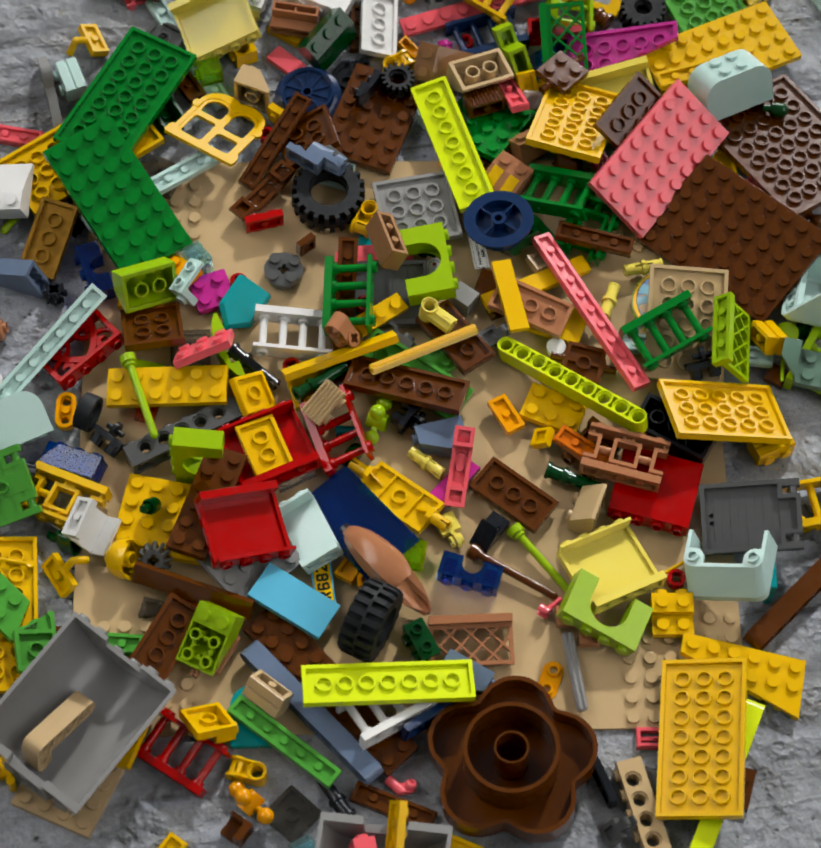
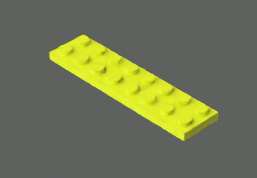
[410,76,493,213]
[301,659,476,707]

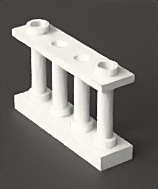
[251,304,333,360]
[336,703,437,751]

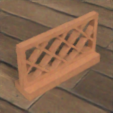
[427,613,515,666]

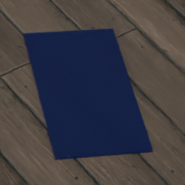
[312,465,420,580]

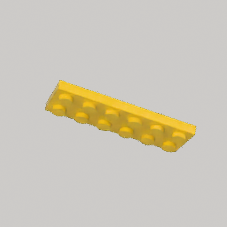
[106,365,229,409]

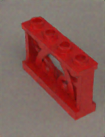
[43,309,124,391]

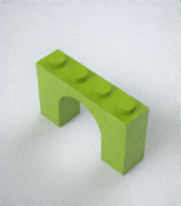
[399,222,459,306]
[168,427,225,484]
[556,568,653,656]

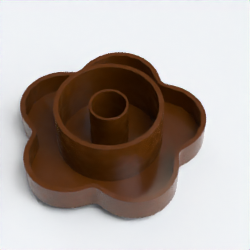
[428,676,598,843]

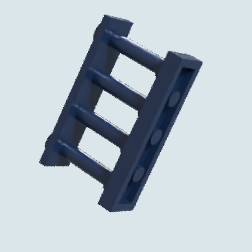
[444,5,530,54]

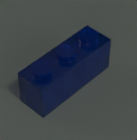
[39,441,108,484]

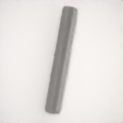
[562,632,588,712]

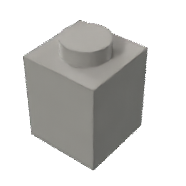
[449,281,480,316]

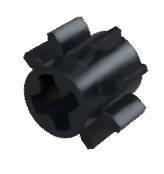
[42,281,68,307]

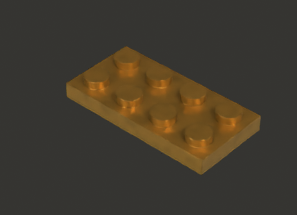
[21,196,79,281]

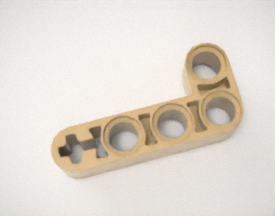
[22,691,95,772]

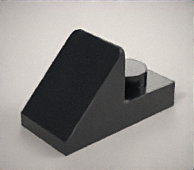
[469,511,510,554]

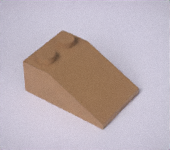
[413,41,475,87]

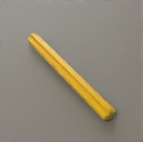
[369,324,478,375]

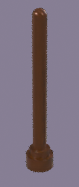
[466,543,558,600]

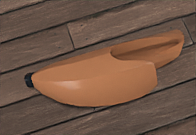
[339,523,432,616]

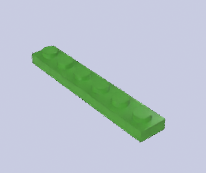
[227,694,342,790]

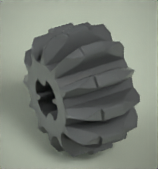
[137,541,173,570]

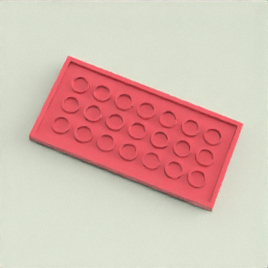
[587,79,729,239]

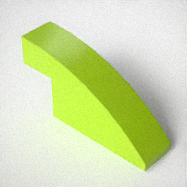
[491,21,538,84]

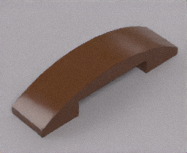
[229,159,296,221]

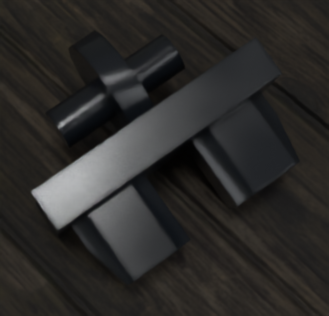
[684,347,721,381]
[390,402,426,436]
[89,422,126,458]

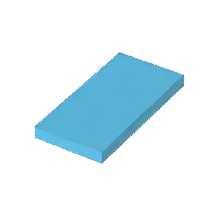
[247,563,341,640]

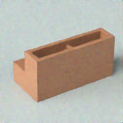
[270,0,319,38]

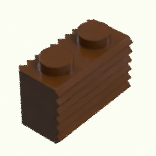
[462,83,506,119]

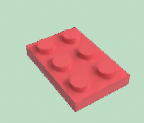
[173,328,235,369]

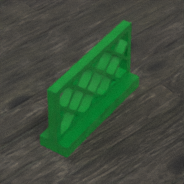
[539,1,588,70]

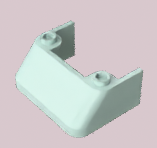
[781,254,821,327]
[684,529,778,602]

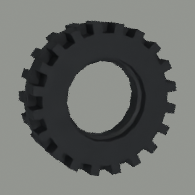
[292,163,365,233]

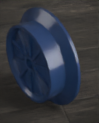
[275,67,342,118]
[464,191,534,251]

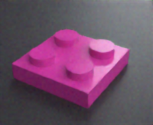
[189,269,231,315]

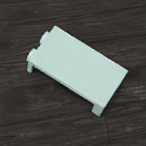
[279,488,344,575]

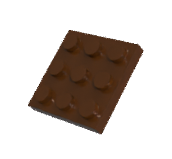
[282,103,341,170]
[120,302,185,352]

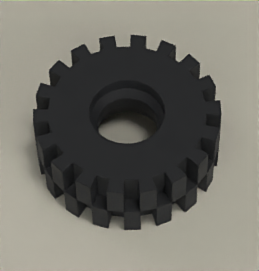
[619,0,666,28]

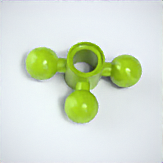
[365,397,392,446]

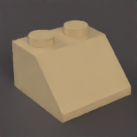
[234,64,270,114]
[566,483,607,534]

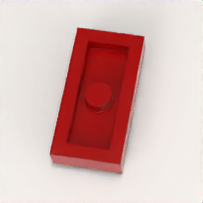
[244,209,284,233]

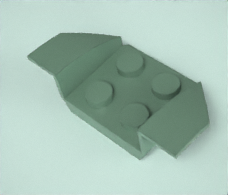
[781,337,821,392]

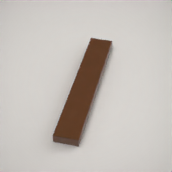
[238,92,312,191]
[132,561,255,621]

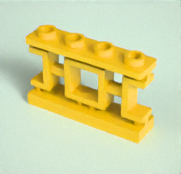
[22,460,113,529]

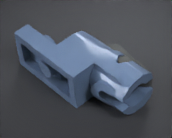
[286,141,348,176]

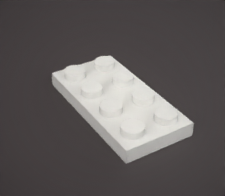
[359,0,398,59]

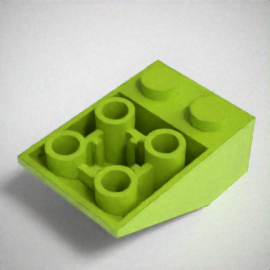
[176,600,245,676]

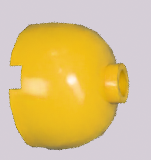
[104,538,142,580]

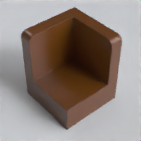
[220,811,254,848]

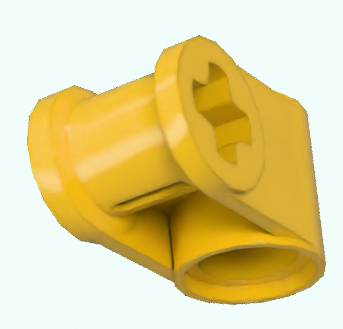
[382,49,416,71]
[349,200,378,239]
[225,755,268,787]

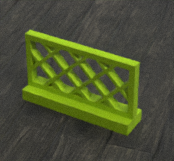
[712,291,751,384]

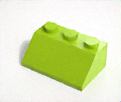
[111,256,177,314]

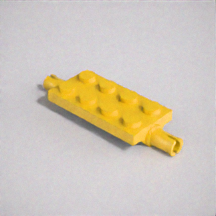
[348,458,452,535]

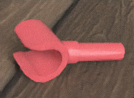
[124,0,146,11]
[536,597,563,619]

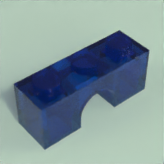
[73,240,116,301]
[437,550,504,597]

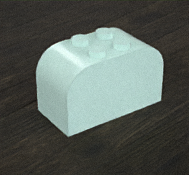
[688,49,773,121]
[0,391,54,450]

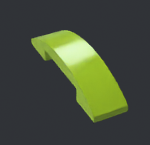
[211,313,246,378]

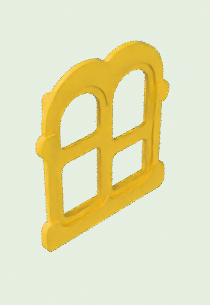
[164,93,265,167]

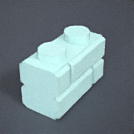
[52,57,87,102]

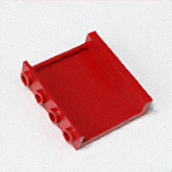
[217,399,321,485]
[607,449,704,537]
[194,480,297,570]

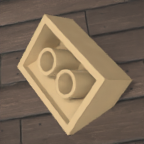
[446,48,515,93]

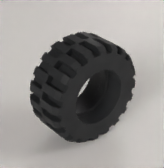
[337,578,404,663]

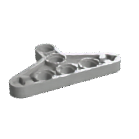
[37,56,63,128]

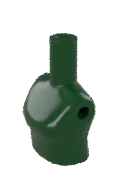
[46,530,82,556]

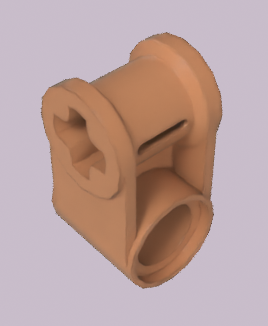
[324,311,361,348]

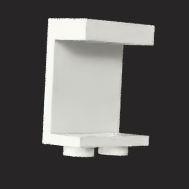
[61,496,122,557]

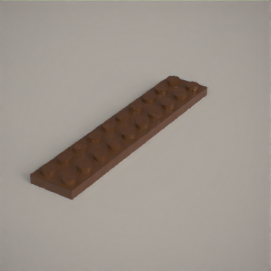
[243,609,419,778]

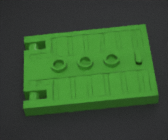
[0,444,44,528]

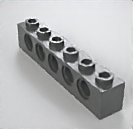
[123,396,243,474]

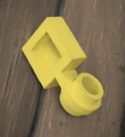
[436,510,465,549]

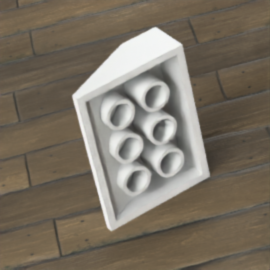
[0,163,34,219]

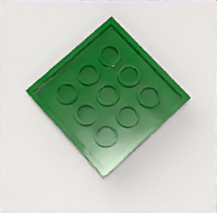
[457,87,537,162]

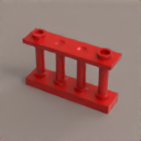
[299,384,375,479]
[136,707,231,799]

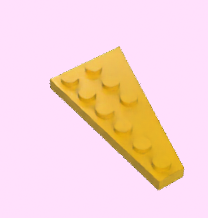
[679,632,806,721]

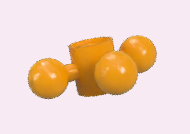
[228,781,274,825]

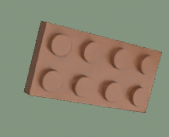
[487,280,575,340]

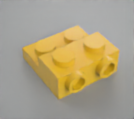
[649,589,695,638]
[179,702,238,744]

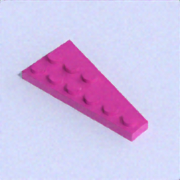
[567,20,679,71]

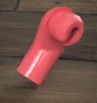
[384,775,417,795]

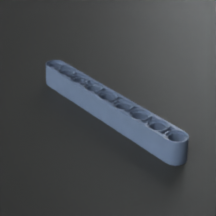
[240,640,384,786]

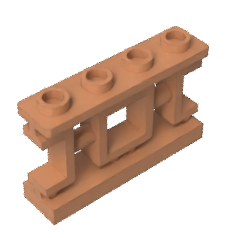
[578,422,671,493]

